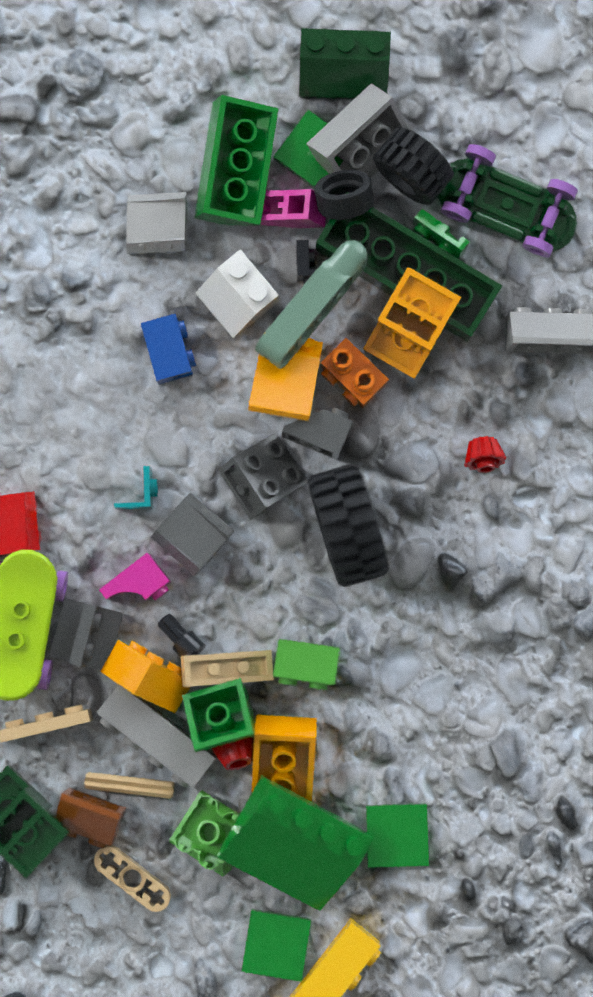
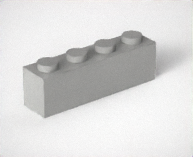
[97,684,217,788]

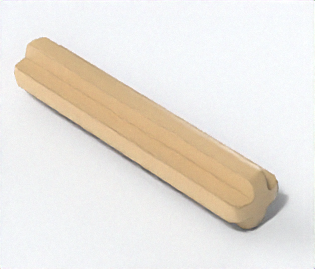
[84,772,175,799]

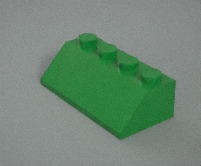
[194,95,279,226]

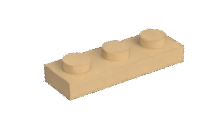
[181,650,274,687]
[0,704,93,743]

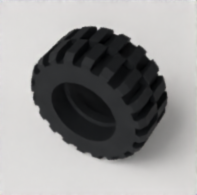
[307,463,389,587]

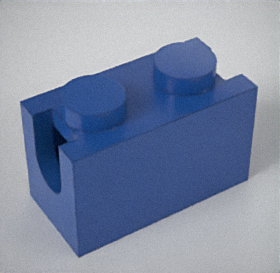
[141,314,196,385]

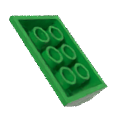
[216,775,374,911]

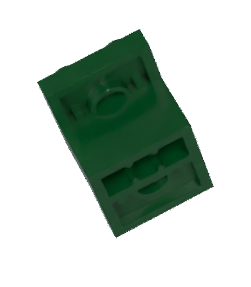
[0,765,70,878]

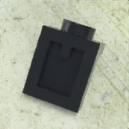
[296,240,317,284]

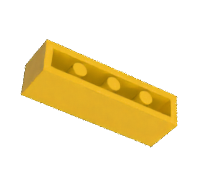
[289,918,381,997]

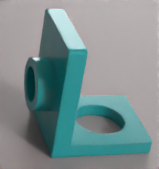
[114,466,158,510]

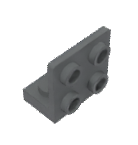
[218,433,307,520]

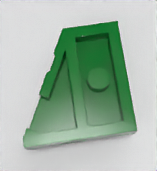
[412,209,470,259]

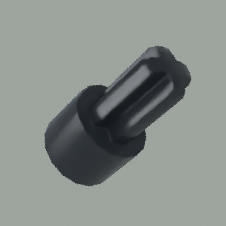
[158,614,206,658]

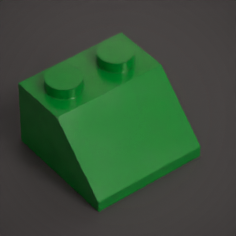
[182,678,255,753]

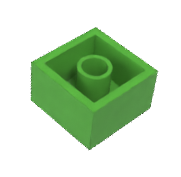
[273,639,340,690]

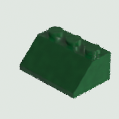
[299,28,391,100]

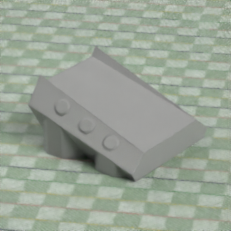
[126,192,187,256]

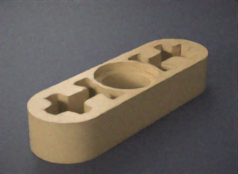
[94,845,171,912]

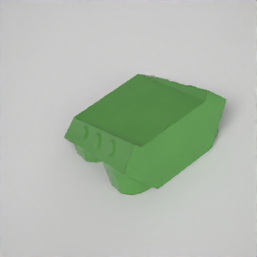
[169,790,240,877]

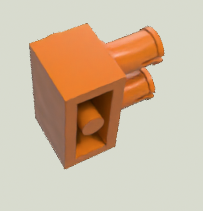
[320,338,389,409]

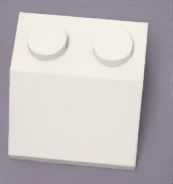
[196,249,279,339]

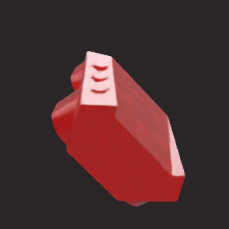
[0,491,42,557]

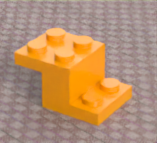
[363,267,461,379]

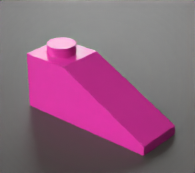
[261,189,326,228]

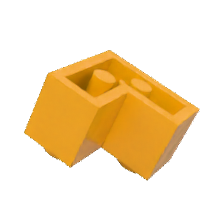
[100,640,190,713]

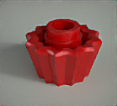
[464,436,506,473]
[212,736,254,771]

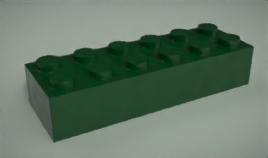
[315,192,502,343]

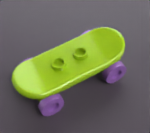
[0,550,68,701]

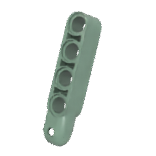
[255,240,368,369]

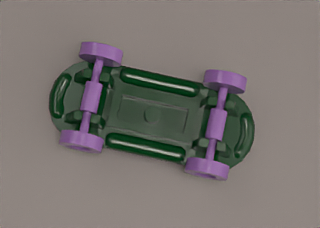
[437,144,578,258]

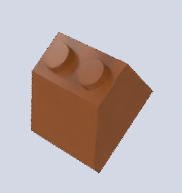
[55,787,126,848]

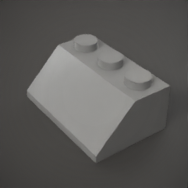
[306,84,410,178]
[505,307,593,355]

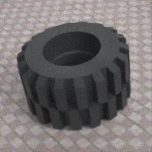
[373,127,454,205]

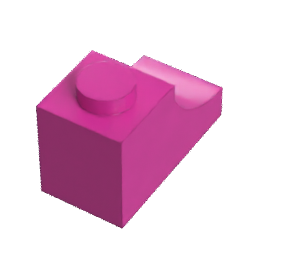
[99,553,171,601]

